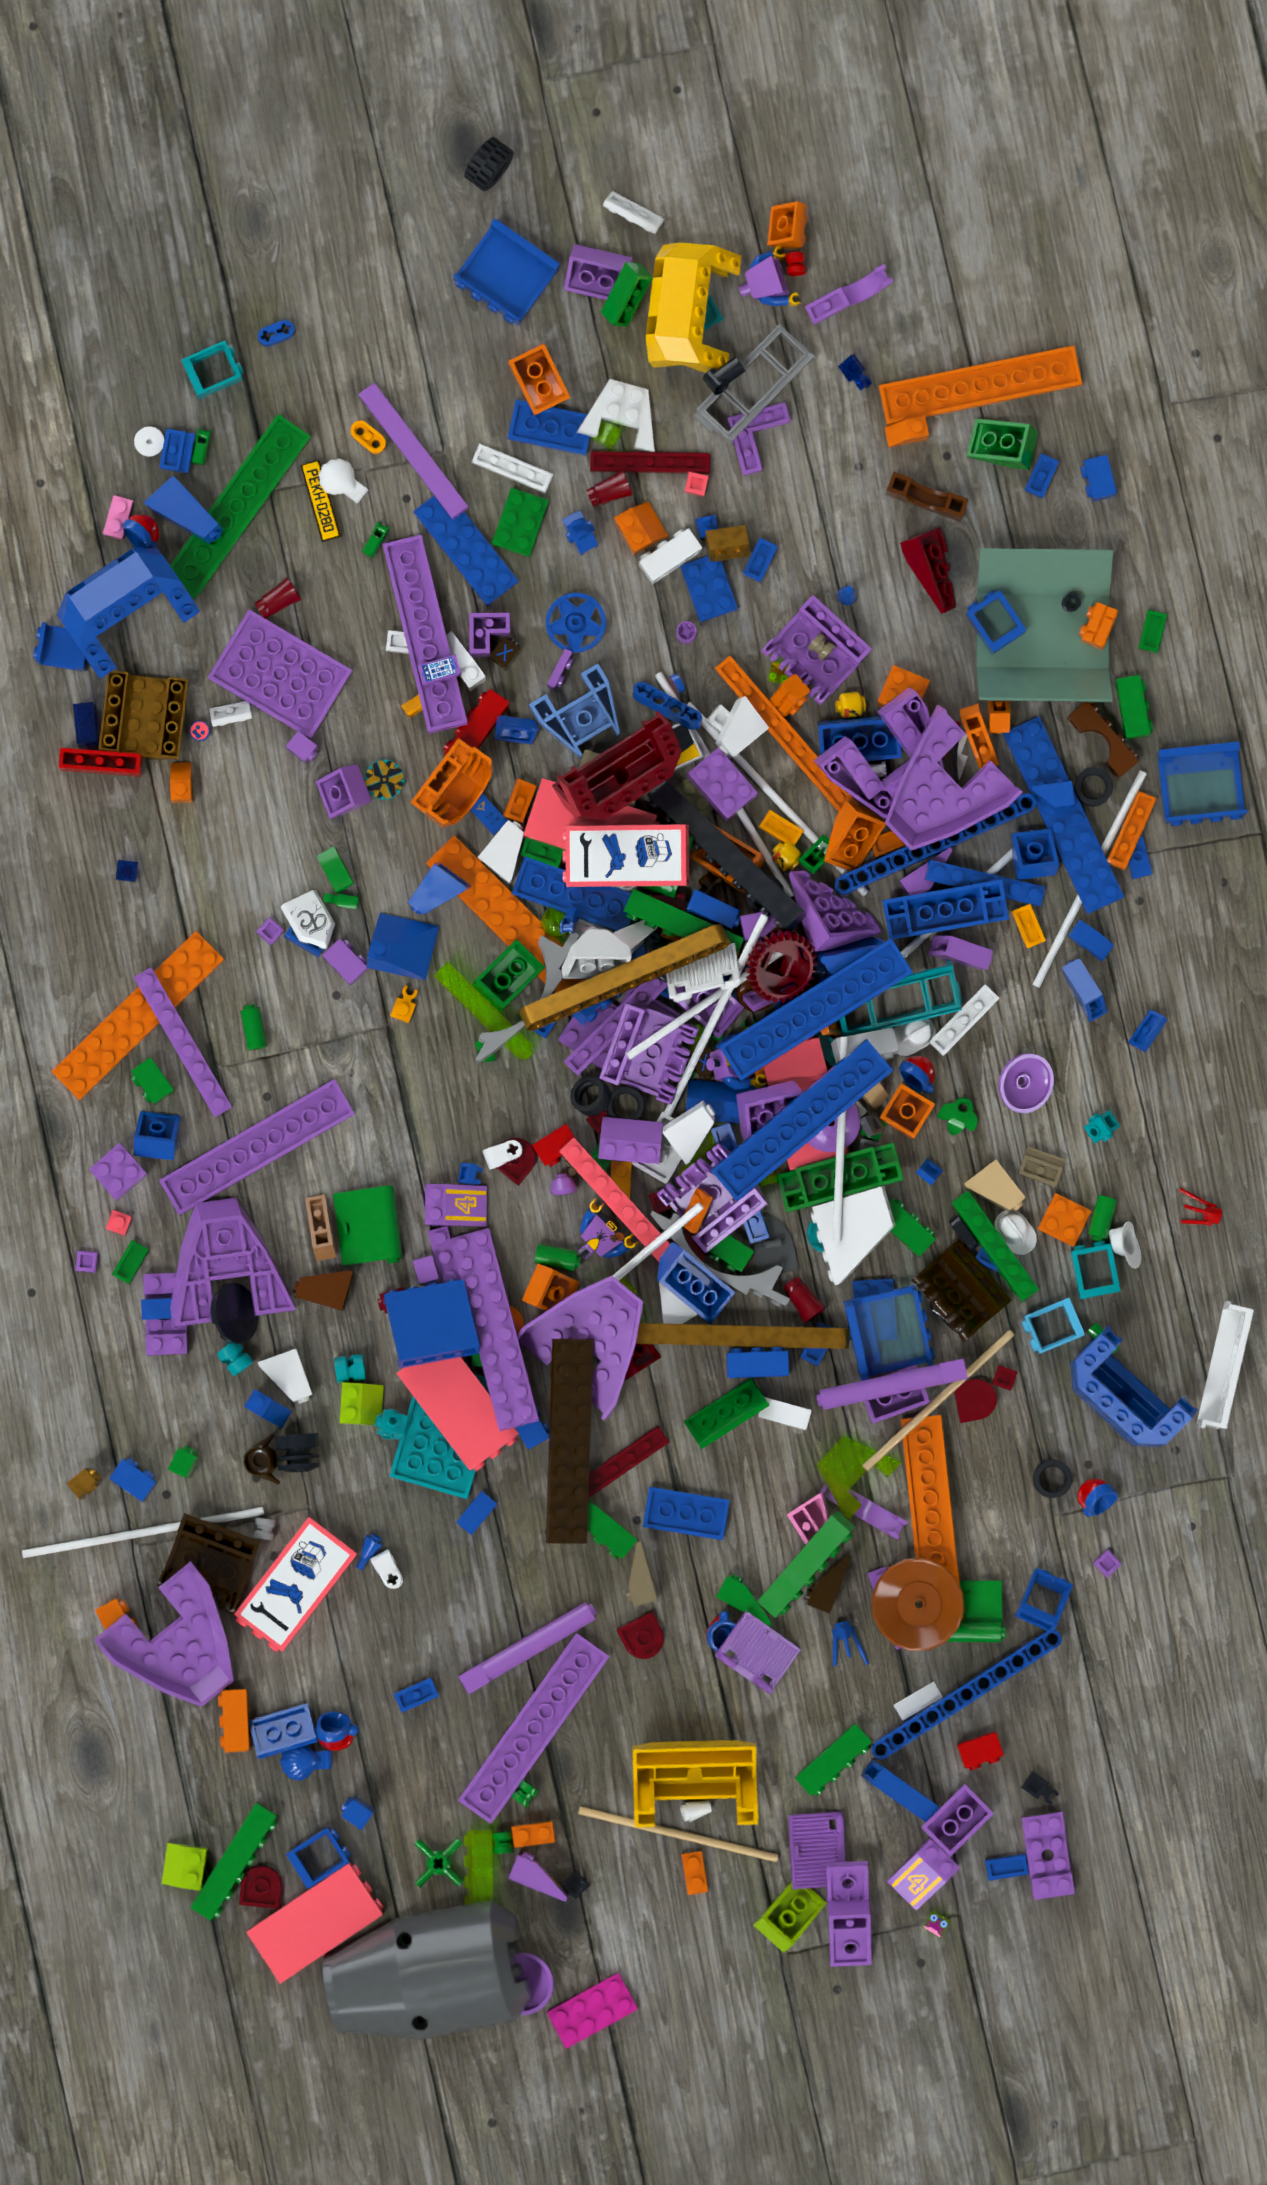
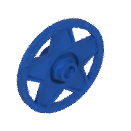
[546,593,606,653]

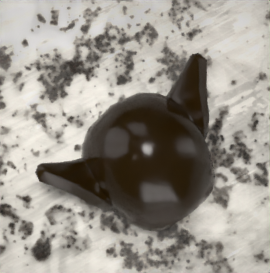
[243,1433,280,1485]

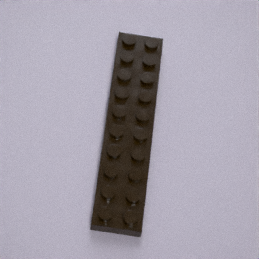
[546,1338,593,1544]

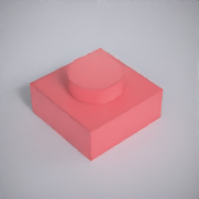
[685,472,708,497]
[106,1210,132,1236]

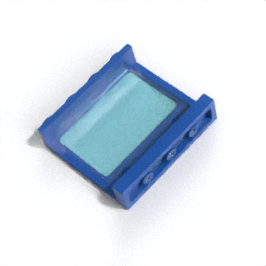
[1157,742,1247,827]
[843,1285,935,1381]

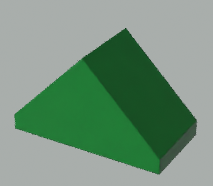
[798,834,830,874]

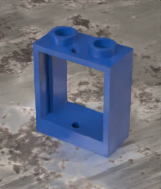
[965,590,1027,655]
[1015,1568,1073,1633]
[286,1826,351,1889]

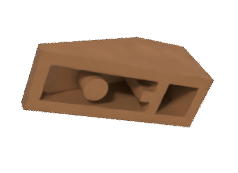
[305,1194,336,1261]

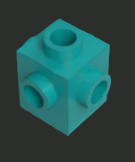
[1084,1109,1121,1144]
[374,1409,408,1440]

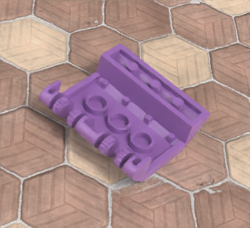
[761,595,872,705]
[599,1003,699,1104]
[657,1143,768,1253]

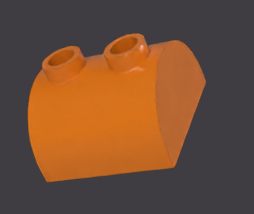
[767,201,808,249]

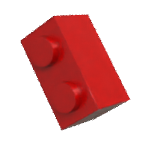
[532,1124,575,1168]
[956,1731,1004,1771]

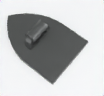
[754,1214,799,1273]

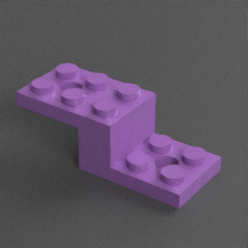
[826,1861,871,1967]

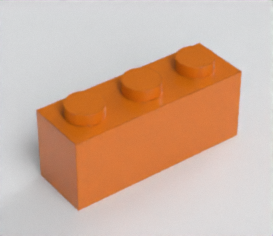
[218,1689,251,1752]

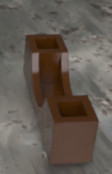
[885,472,969,522]
[1067,702,1139,780]

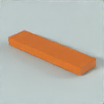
[1107,790,1157,870]

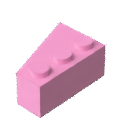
[787,1491,839,1562]

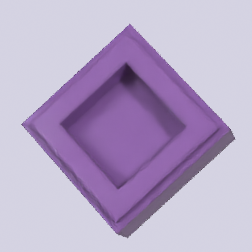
[256,917,285,946]
[75,1251,98,1273]
[1093,1549,1122,1578]

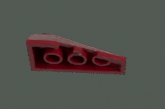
[900,527,956,614]

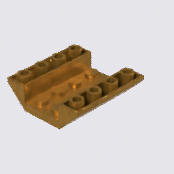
[98,671,189,760]

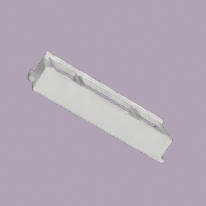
[1196,1301,1254,1429]

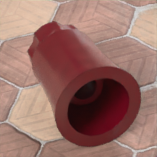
[586,470,633,507]
[255,577,302,619]
[783,1277,827,1324]

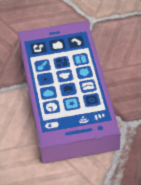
[417,654,462,686]

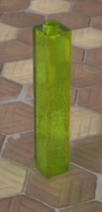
[433,961,534,1062]

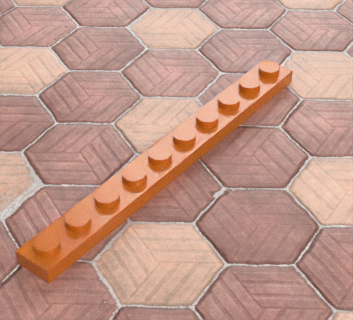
[714,656,859,813]

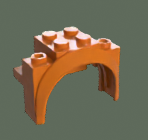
[410,738,493,829]

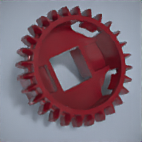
[745,930,818,1003]

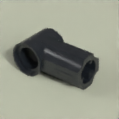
[703,357,746,395]

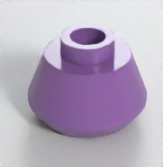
[550,1174,577,1196]

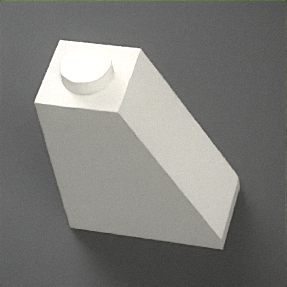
[716,696,769,759]
[478,820,524,885]
[663,1101,715,1164]
[659,1282,698,1324]
[258,1349,313,1404]
[758,1397,812,1430]

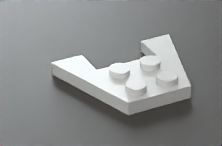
[577,379,655,452]

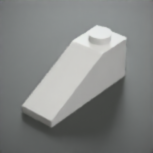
[446,631,486,691]

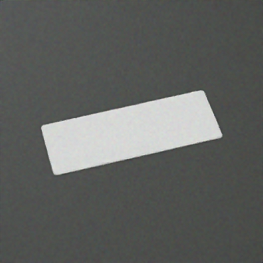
[894,1682,942,1721]

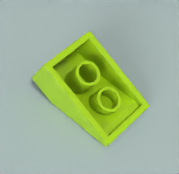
[753,1881,827,1953]

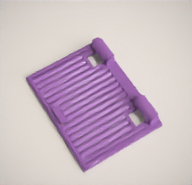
[715,1611,801,1694]
[788,1811,848,1889]

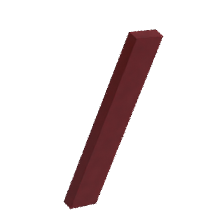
[590,451,710,474]
[588,1426,670,1499]

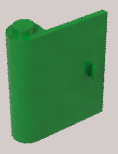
[333,1185,403,1266]
[947,1581,1006,1642]

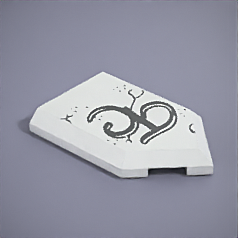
[280,890,335,950]

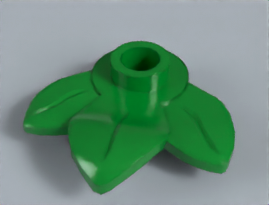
[937,1097,978,1136]

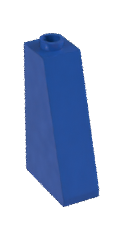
[144,476,224,544]
[861,1759,940,1822]

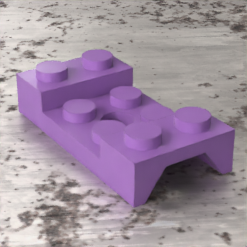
[143,1273,188,1356]
[1021,1811,1075,1900]

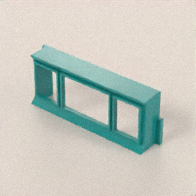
[839,959,963,1037]

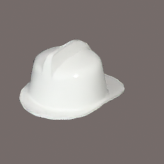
[893,1019,936,1056]
[995,1209,1037,1255]
[1109,1221,1141,1269]

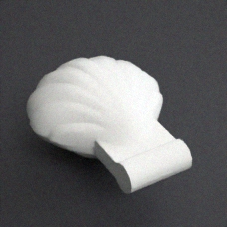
[319,459,368,504]

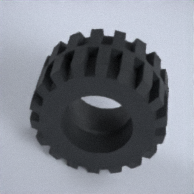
[464,137,514,192]

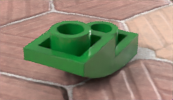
[317,846,354,893]

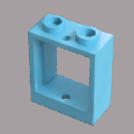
[1021,1298,1085,1354]

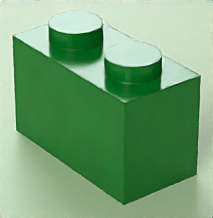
[130,1057,175,1106]
[708,1235,755,1274]

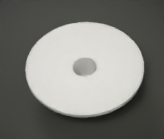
[134,427,164,456]

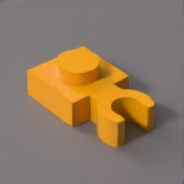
[390,985,418,1023]

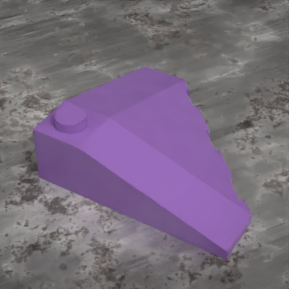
[789,870,882,951]

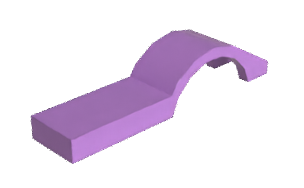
[805,264,894,325]
[820,1477,908,1540]

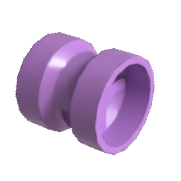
[676,621,697,644]

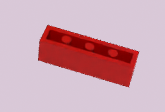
[443,689,510,768]
[58,748,143,777]

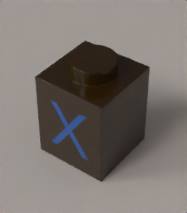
[490,637,520,671]
[690,1048,715,1080]

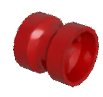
[785,252,807,276]

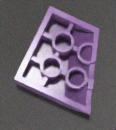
[736,1080,802,1141]

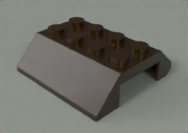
[911,1239,1012,1342]
[157,1513,261,1614]

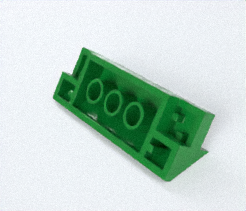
[777,1142,904,1213]

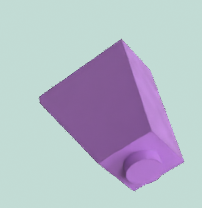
[928,935,993,970]

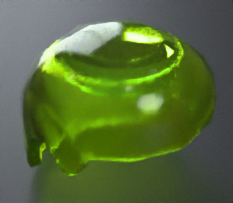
[540,908,568,938]

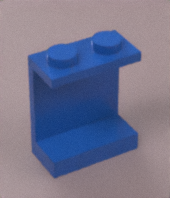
[33,622,87,672]

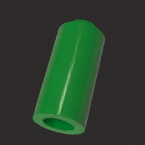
[240,1004,267,1051]
[1088,1195,1117,1242]
[534,1244,581,1271]

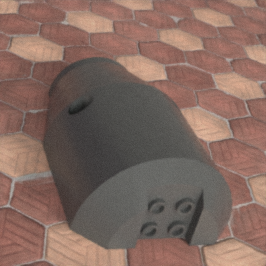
[323,1900,532,2040]

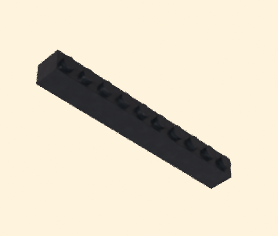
[647,780,806,932]

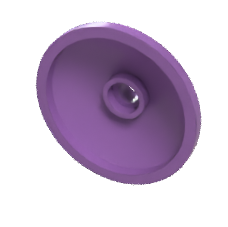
[998,1053,1054,1113]
[808,1104,860,1152]
[516,1952,554,2015]

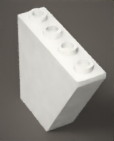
[811,1186,896,1285]

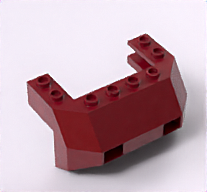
[552,711,682,821]

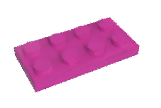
[546,1972,638,2049]

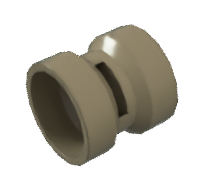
[808,633,836,661]

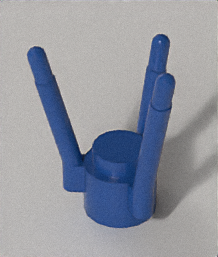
[832,1621,869,1667]

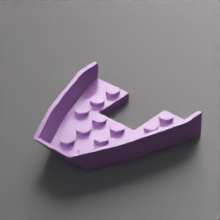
[885,705,1022,850]
[170,1198,296,1329]
[517,1276,643,1420]
[94,1562,234,1707]

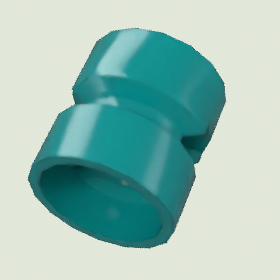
[216,1343,254,1377]
[334,1354,366,1383]

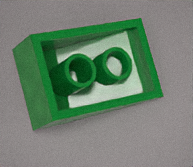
[966,418,1038,470]
[471,939,545,1014]

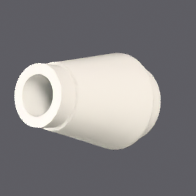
[680,1800,712,1822]

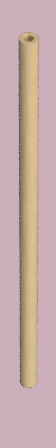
[862,1330,1015,1471]
[578,1806,779,1862]

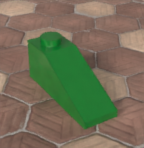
[715,1574,771,1627]

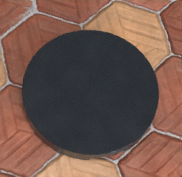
[210,1283,258,1344]

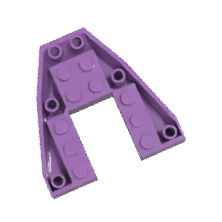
[814,688,944,818]

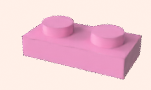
[103,495,133,540]

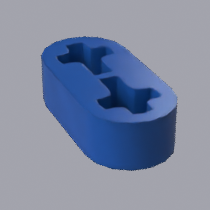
[258,320,295,347]

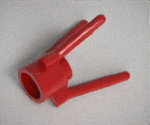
[1179,1188,1222,1226]

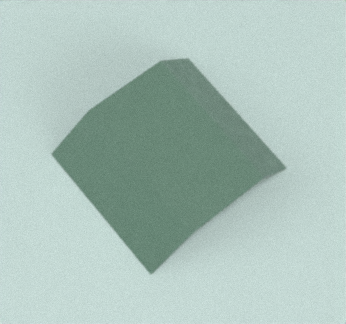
[976,548,1113,702]

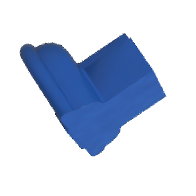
[816,937,886,996]

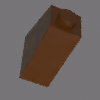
[293,1270,354,1311]

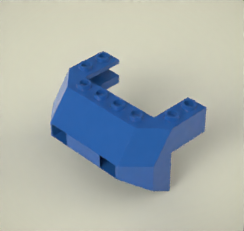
[57,548,200,679]
[1070,1326,1198,1447]

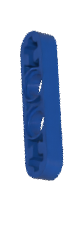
[632,682,702,730]

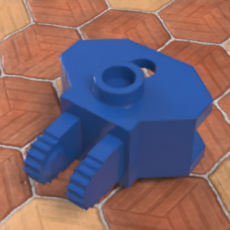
[562,511,599,556]

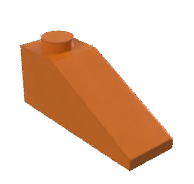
[960,703,999,769]

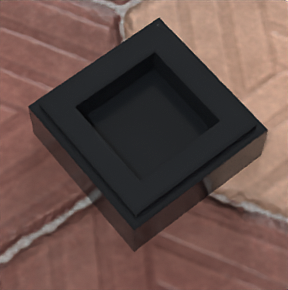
[561,1870,590,1900]

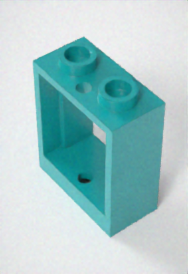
[181,340,244,400]
[1069,1241,1120,1300]

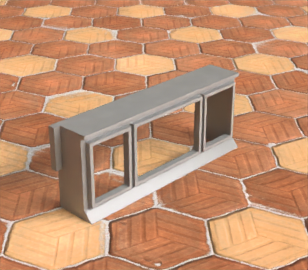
[694,324,816,446]

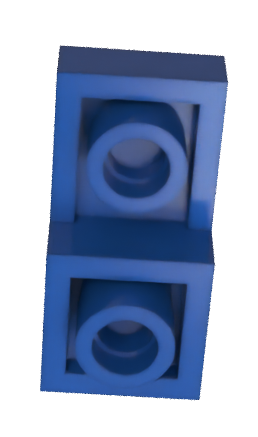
[1068,920,1114,961]

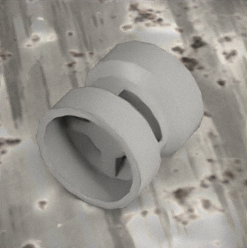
[253,1518,276,1540]

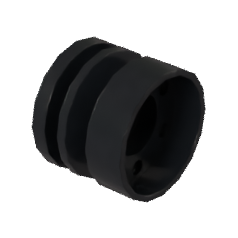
[276,1433,321,1473]

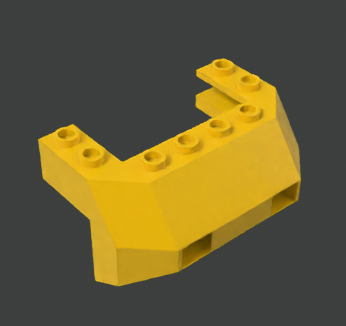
[645,242,742,373]
[632,1740,758,1828]

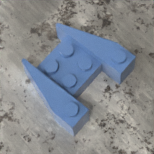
[528,664,620,759]

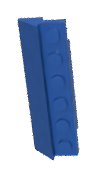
[882,880,1009,940]

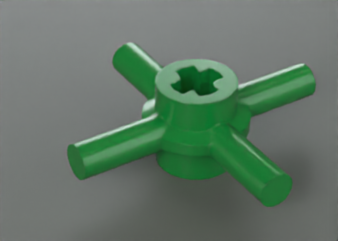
[414,1838,464,1888]

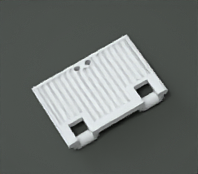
[666,943,741,1002]

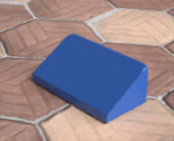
[494,715,538,745]

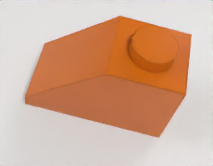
[884,416,929,448]
[987,700,1010,734]
[170,762,193,803]

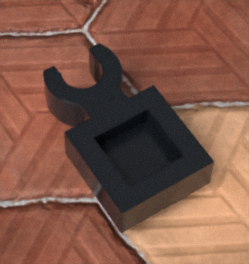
[1021,1771,1059,1805]

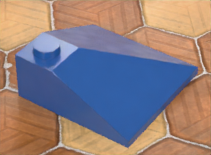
[367,913,439,981]

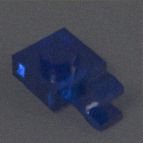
[838,354,872,391]

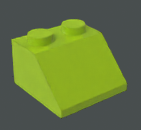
[340,1382,384,1425]
[161,1843,208,1891]

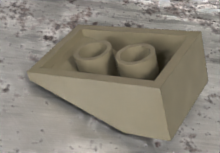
[626,1540,657,1607]

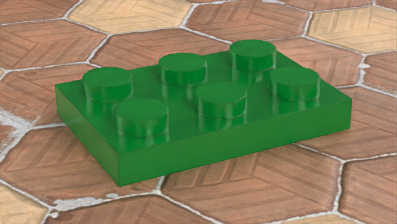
[492,488,549,558]

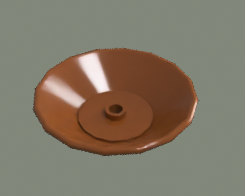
[871,1558,964,1651]

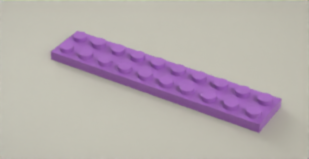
[383,535,468,734]
[159,1079,355,1216]
[450,1228,539,1432]
[458,1633,610,1824]

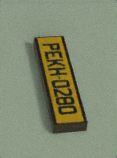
[300,460,341,543]

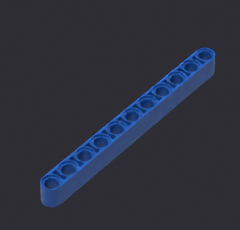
[834,793,1036,896]
[871,1630,1062,1759]

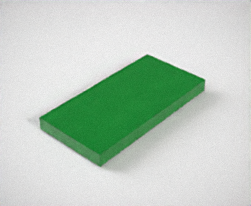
[684,1378,770,1449]

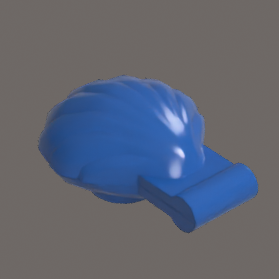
[280,1745,332,1781]

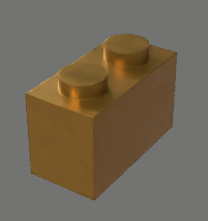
[705,525,750,562]

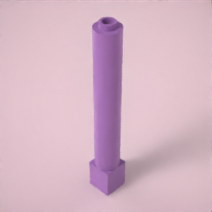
[816,1359,968,1410]
[459,1602,597,1694]

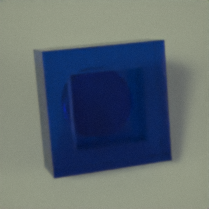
[115,860,139,883]

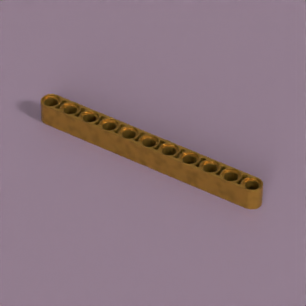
[519,924,730,1031]
[636,1323,849,1349]

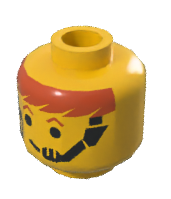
[835,692,866,719]
[772,841,801,871]

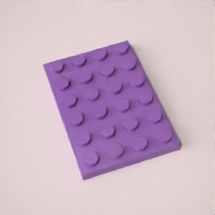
[207,610,353,740]

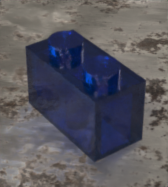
[73,702,99,747]

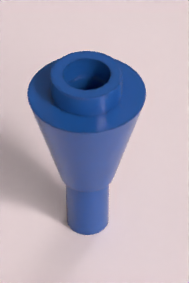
[837,586,857,606]
[356,1533,384,1570]

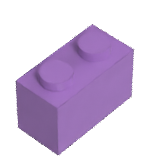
[322,939,368,986]

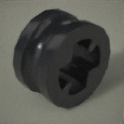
[1061,593,1081,612]

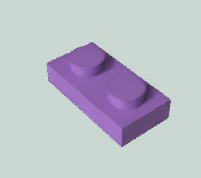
[547,649,574,691]

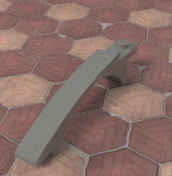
[475,932,579,1064]
[650,1211,790,1307]

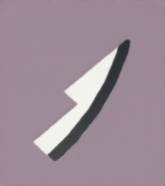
[953,734,968,784]

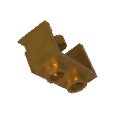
[66,1468,101,1499]

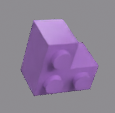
[469,613,510,657]

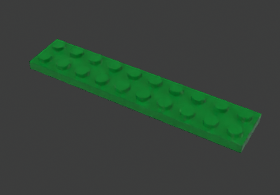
[170,414,311,600]

